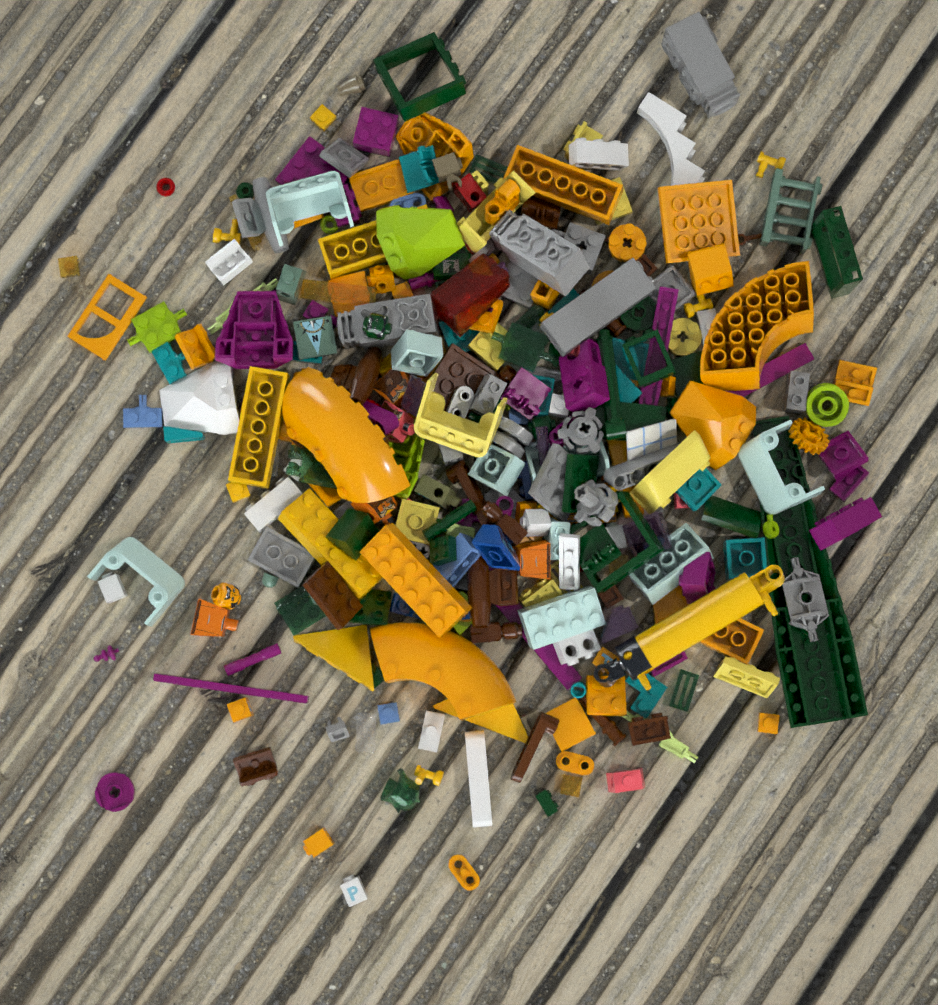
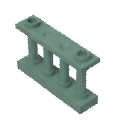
[759,168,823,254]

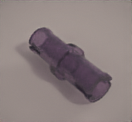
[535,426,551,466]

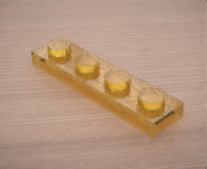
[300,279,377,305]

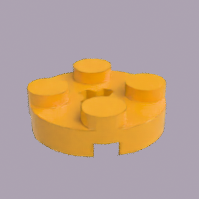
[608,223,647,262]

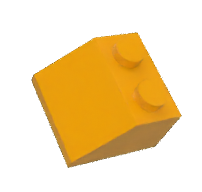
[687,243,734,296]

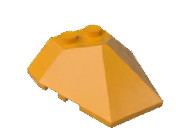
[395,112,474,201]
[670,381,756,470]

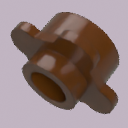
[500,365,517,383]

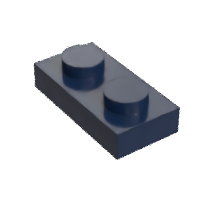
[518,461,533,501]

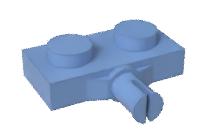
[123,395,163,428]

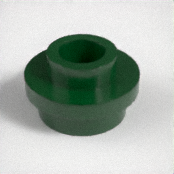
[236,182,254,199]

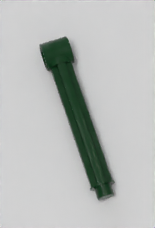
[596,330,626,440]

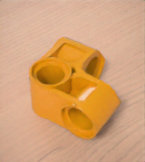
[484,179,520,225]

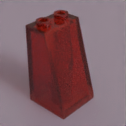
[431,253,510,337]

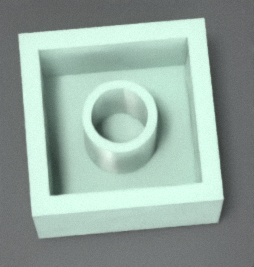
[391,330,443,377]
[468,444,526,496]

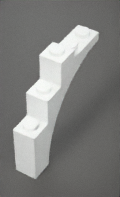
[637,92,705,215]

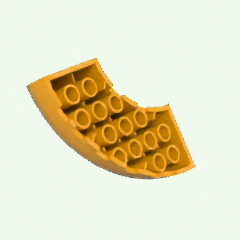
[700,261,814,391]
[282,367,410,503]
[370,622,517,720]

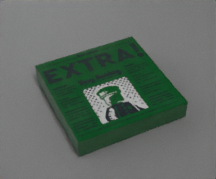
[433,246,472,280]

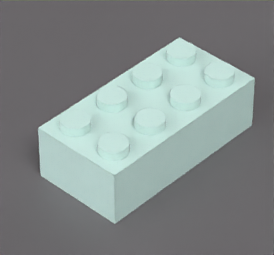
[628,523,714,605]
[517,585,606,650]

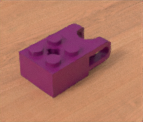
[559,339,610,412]

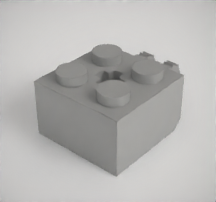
[551,222,606,275]

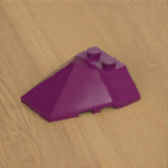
[215,291,293,369]

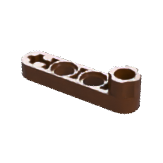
[446,460,493,525]
[510,712,559,783]

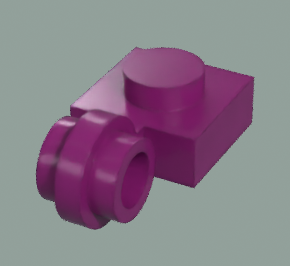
[302,300,338,330]

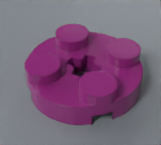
[95,772,135,812]

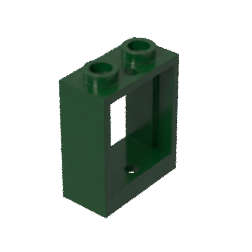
[622,328,676,389]

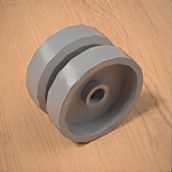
[491,416,534,459]

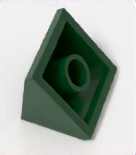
[326,508,379,560]

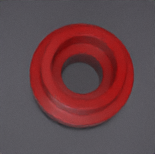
[156,178,175,197]

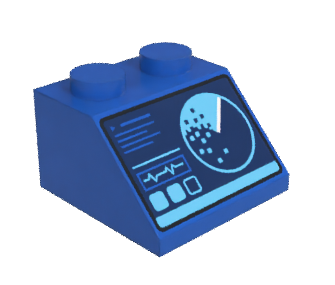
[472,524,521,571]

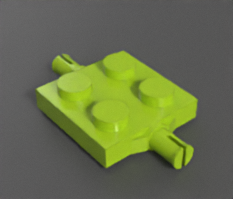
[127,301,187,353]

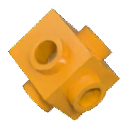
[367,265,396,294]

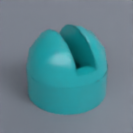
[571,682,586,698]

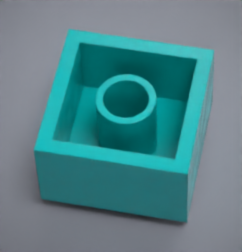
[723,537,767,580]

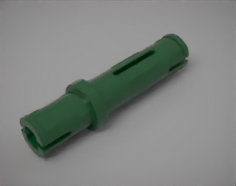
[422,499,477,541]

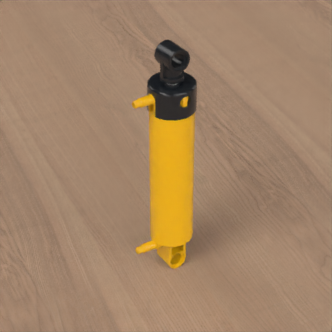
[594,565,785,690]

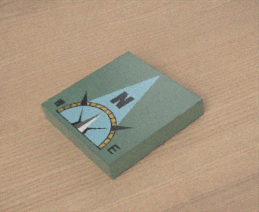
[293,316,337,360]

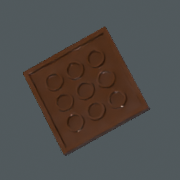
[411,343,511,422]

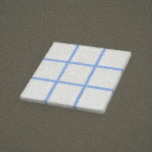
[626,419,677,461]

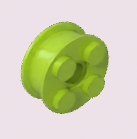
[806,383,849,427]

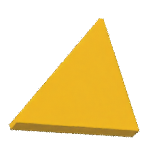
[293,625,374,691]
[433,699,528,743]

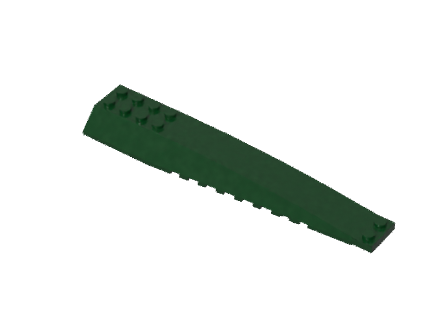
[752,416,868,728]

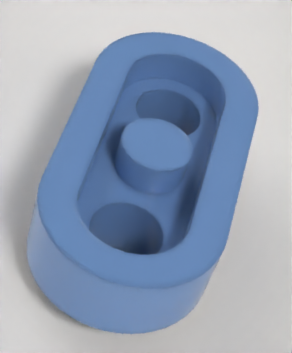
[389,193,426,208]

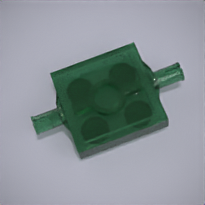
[491,322,554,372]

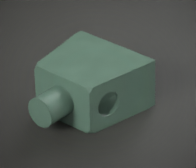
[276,264,307,305]

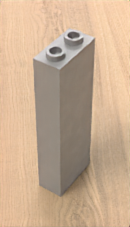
[540,258,656,357]

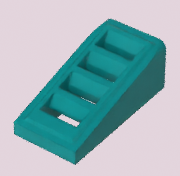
[163,426,205,444]

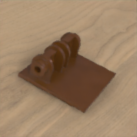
[521,196,561,229]

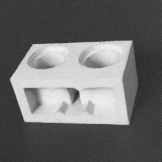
[553,629,601,666]

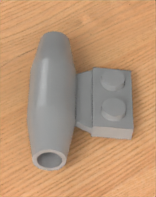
[232,177,289,253]

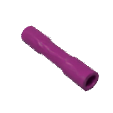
[224,643,282,676]

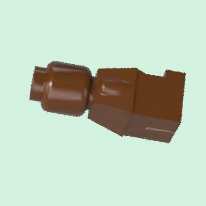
[481,500,528,547]
[470,622,523,643]

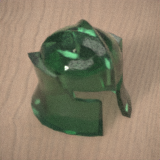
[380,768,420,813]

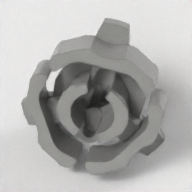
[557,407,604,454]
[574,480,618,526]

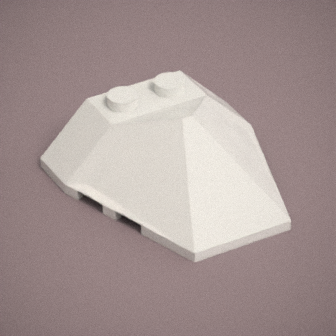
[159,361,240,435]

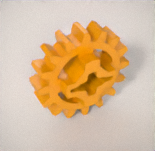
[788,417,830,455]

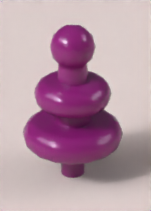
[93,645,119,662]

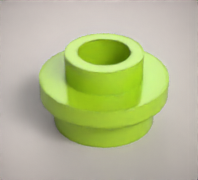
[320,215,339,234]

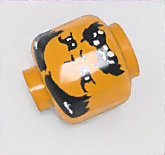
[211,582,241,610]

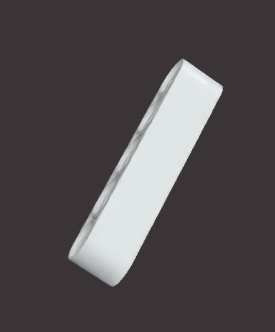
[465,730,492,828]

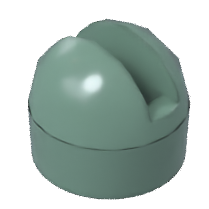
[262,573,279,588]

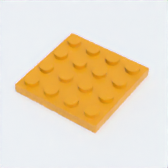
[658,180,740,264]

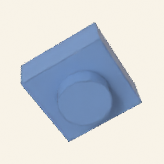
[377,702,400,724]

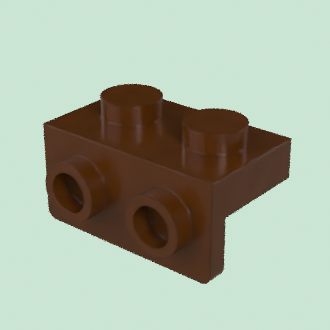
[628,712,671,746]
[233,747,278,787]

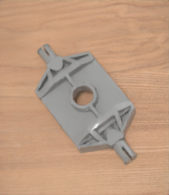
[782,557,829,642]

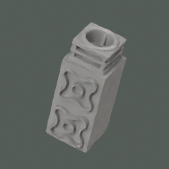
[661,12,740,118]
[489,210,590,297]
[337,294,440,350]

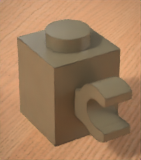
[432,152,463,191]

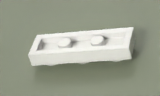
[559,533,580,591]

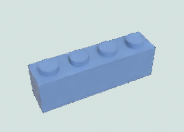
[432,533,481,587]

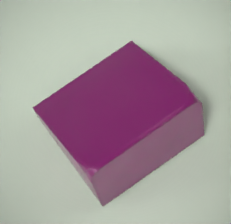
[433,196,454,213]

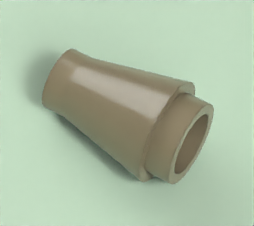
[337,75,366,96]

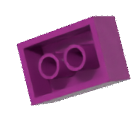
[809,497,882,551]

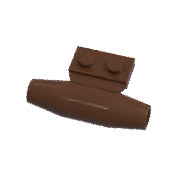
[330,347,382,406]
[467,556,519,629]

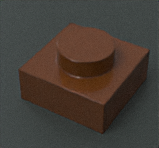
[597,585,624,609]

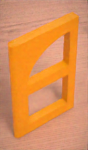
[67,273,147,361]

